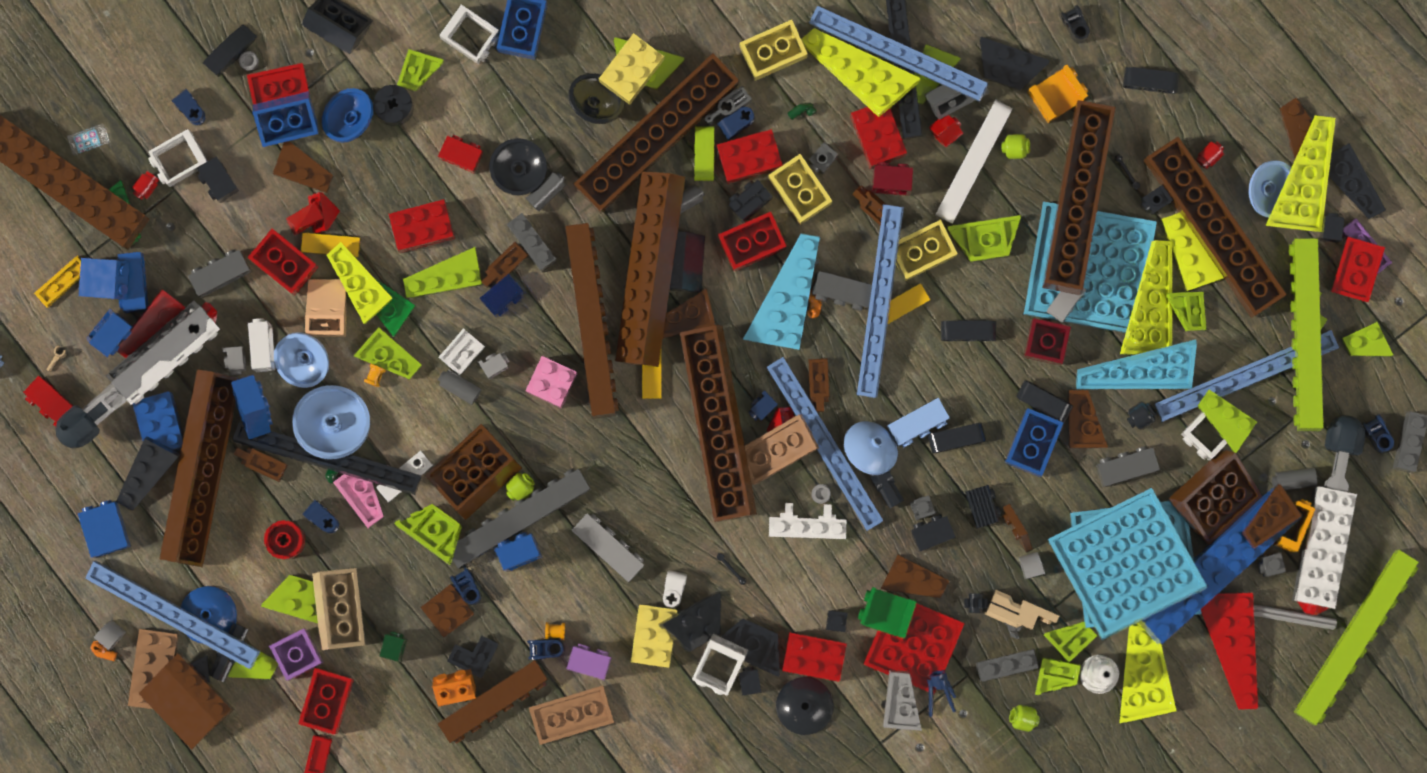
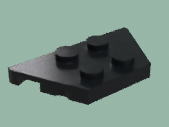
[979,37,1050,91]
[658,592,721,651]
[721,619,780,677]

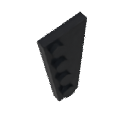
[1329,143,1386,220]
[116,436,181,511]

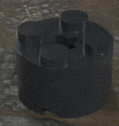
[374,85,414,126]

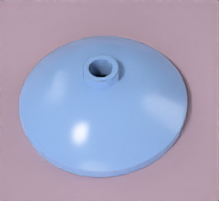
[1249,160,1291,218]
[274,332,329,388]
[844,421,898,475]

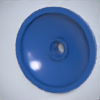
[322,88,373,143]
[180,586,237,644]

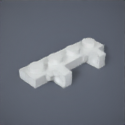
[769,503,846,539]

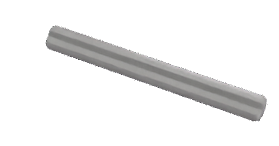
[1254,604,1337,630]

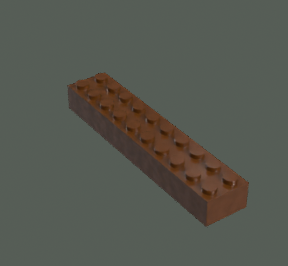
[574,53,739,214]
[1042,100,1116,295]
[0,115,150,250]
[1144,137,1286,318]
[615,172,685,367]
[565,223,619,419]
[680,325,757,522]
[159,370,240,568]

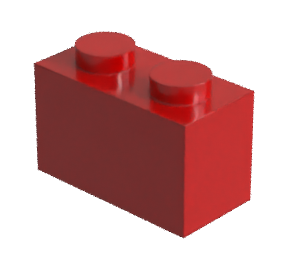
[438,135,483,174]

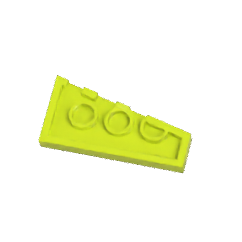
[1161,213,1224,291]
[327,242,393,325]

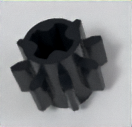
[964,593,988,613]

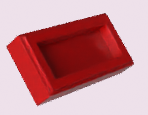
[304,735,333,773]

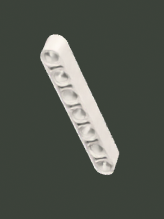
[936,100,1013,223]

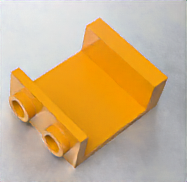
[1027,64,1088,123]
[1274,499,1316,553]

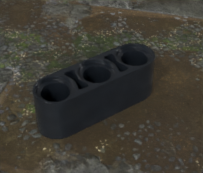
[1123,67,1180,94]
[941,321,996,341]
[1016,380,1073,423]
[928,422,986,454]

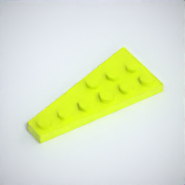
[801,28,921,117]
[1265,116,1336,232]
[1120,240,1172,355]
[1119,623,1176,724]

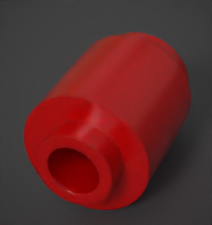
[1196,141,1224,170]
[132,171,159,200]

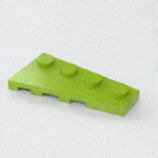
[403,247,482,299]

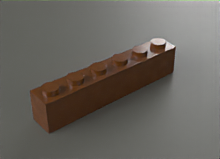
[438,660,548,744]

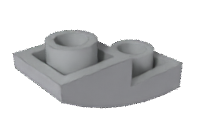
[1047,287,1086,322]

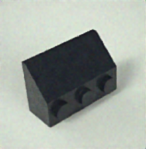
[301,0,374,54]
[669,231,705,293]

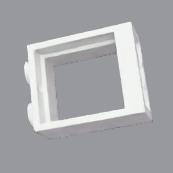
[439,5,500,64]
[148,129,208,187]
[248,318,276,372]
[1181,412,1227,460]
[692,634,748,696]

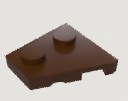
[1003,504,1032,553]

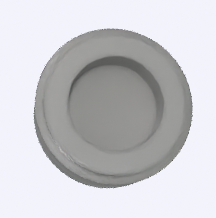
[239,51,259,71]
[811,484,831,504]

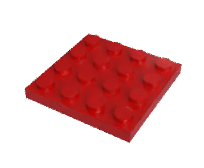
[863,593,965,695]

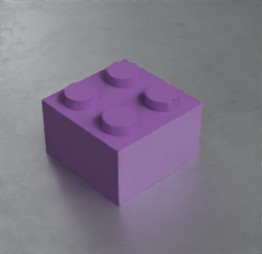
[269,628,324,681]
[567,644,612,680]

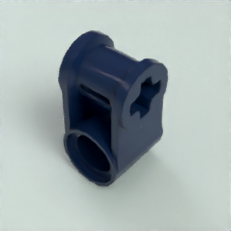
[171,89,206,126]
[718,107,754,140]
[1362,415,1394,453]
[302,499,340,534]
[450,567,482,605]
[527,640,565,660]

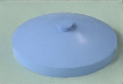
[292,385,370,459]

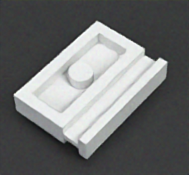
[439,328,485,376]

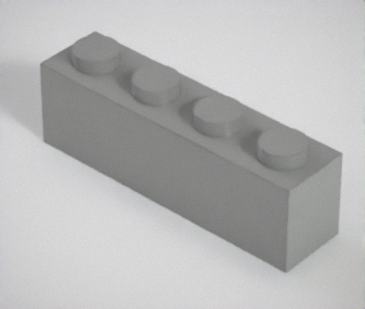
[572,514,644,582]

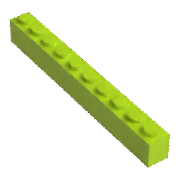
[1289,239,1323,431]
[1293,550,1419,725]

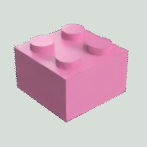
[526,356,577,409]

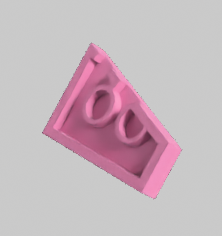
[333,474,384,528]

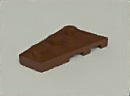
[1279,98,1312,161]
[273,141,333,194]
[662,289,715,339]
[1068,390,1108,448]
[1242,484,1301,548]

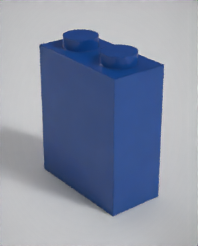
[79,258,129,300]
[78,500,131,558]

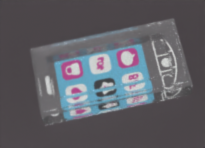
[67,123,110,155]

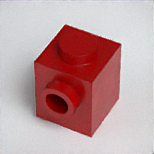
[929,115,963,148]

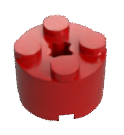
[264,520,305,560]

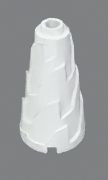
[1079,655,1119,694]

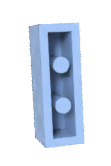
[887,398,949,447]

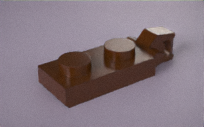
[852,185,887,226]
[481,241,529,288]
[808,358,829,412]
[234,448,288,482]

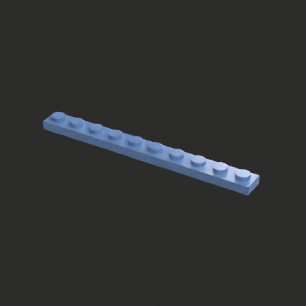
[809,6,988,102]
[857,205,904,398]
[1154,330,1339,422]
[767,357,883,531]
[85,561,260,669]

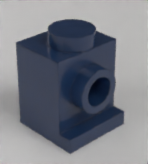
[748,391,778,421]

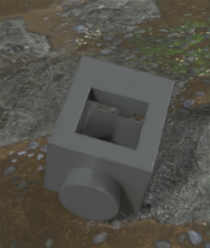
[808,142,838,174]
[909,495,935,520]

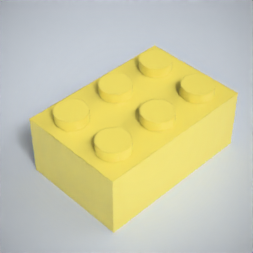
[740,20,808,81]
[599,33,664,105]
[768,154,832,225]
[896,220,958,281]
[631,605,678,668]

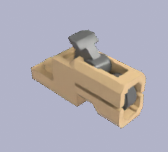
[985,590,1059,639]

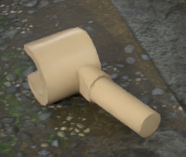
[47,346,66,372]

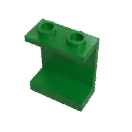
[858,587,917,639]

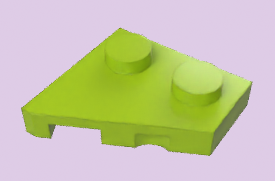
[397,49,444,92]
[1044,622,1097,662]
[228,644,279,679]

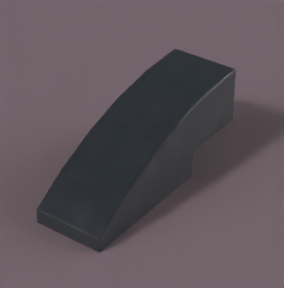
[202,24,258,78]

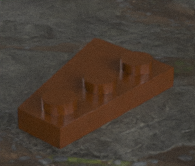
[881,555,949,598]

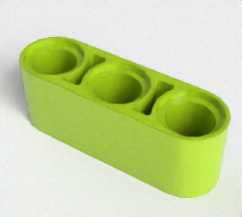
[695,126,714,181]

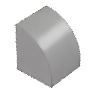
[1018,552,1045,579]
[94,620,126,650]

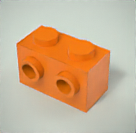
[432,669,476,707]

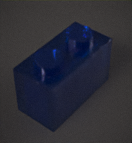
[479,274,524,318]

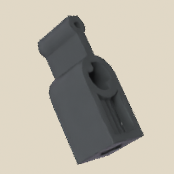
[705,86,752,125]

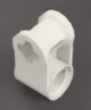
[663,570,687,609]

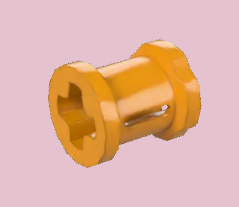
[364,364,386,388]
[545,622,565,640]

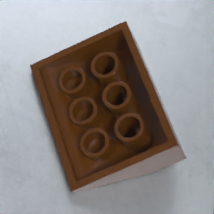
[425,424,522,520]
[1169,449,1262,546]
[139,653,234,750]

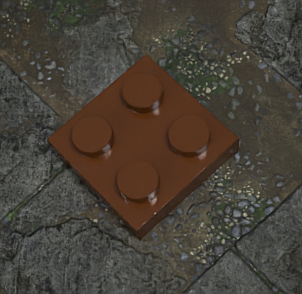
[420,584,474,638]

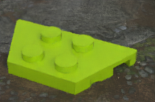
[614,37,685,90]
[947,215,1021,262]
[395,504,462,565]
[261,575,318,624]

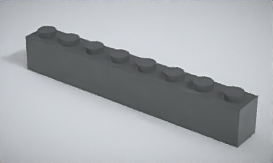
[452,468,591,569]

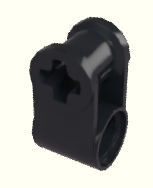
[1060,5,1090,44]

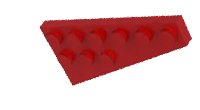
[1201,593,1258,710]

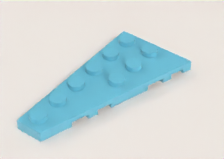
[743,233,820,350]
[1076,340,1197,389]

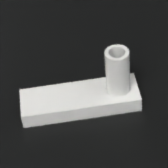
[376,451,433,502]

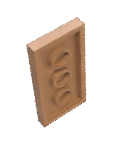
[745,414,819,485]
[128,629,179,709]
[529,685,614,745]

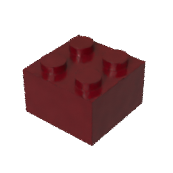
[872,162,913,196]
[1023,318,1071,366]

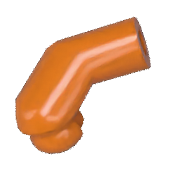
[807,290,822,318]
[91,641,117,661]

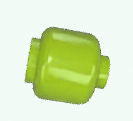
[1002,134,1030,159]
[506,473,535,501]
[1009,704,1040,732]

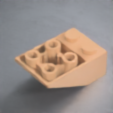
[305,279,347,337]

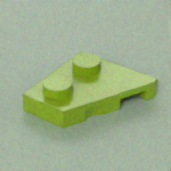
[1166,292,1206,331]
[1342,322,1393,357]
[1035,657,1081,695]

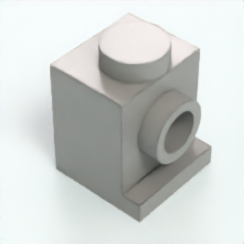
[223,346,247,376]
[479,352,510,380]

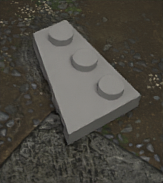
[883,670,922,731]

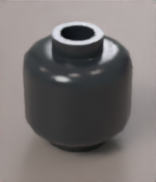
[1127,401,1157,430]

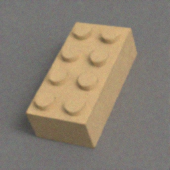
[312,568,365,651]

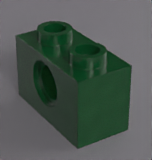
[379,631,408,662]

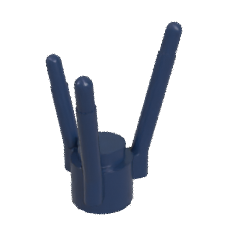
[927,670,956,717]

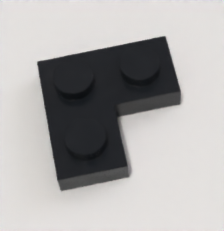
[447,635,499,679]

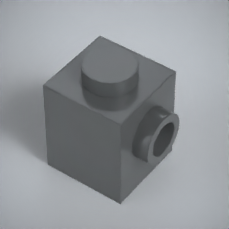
[1258,553,1286,577]

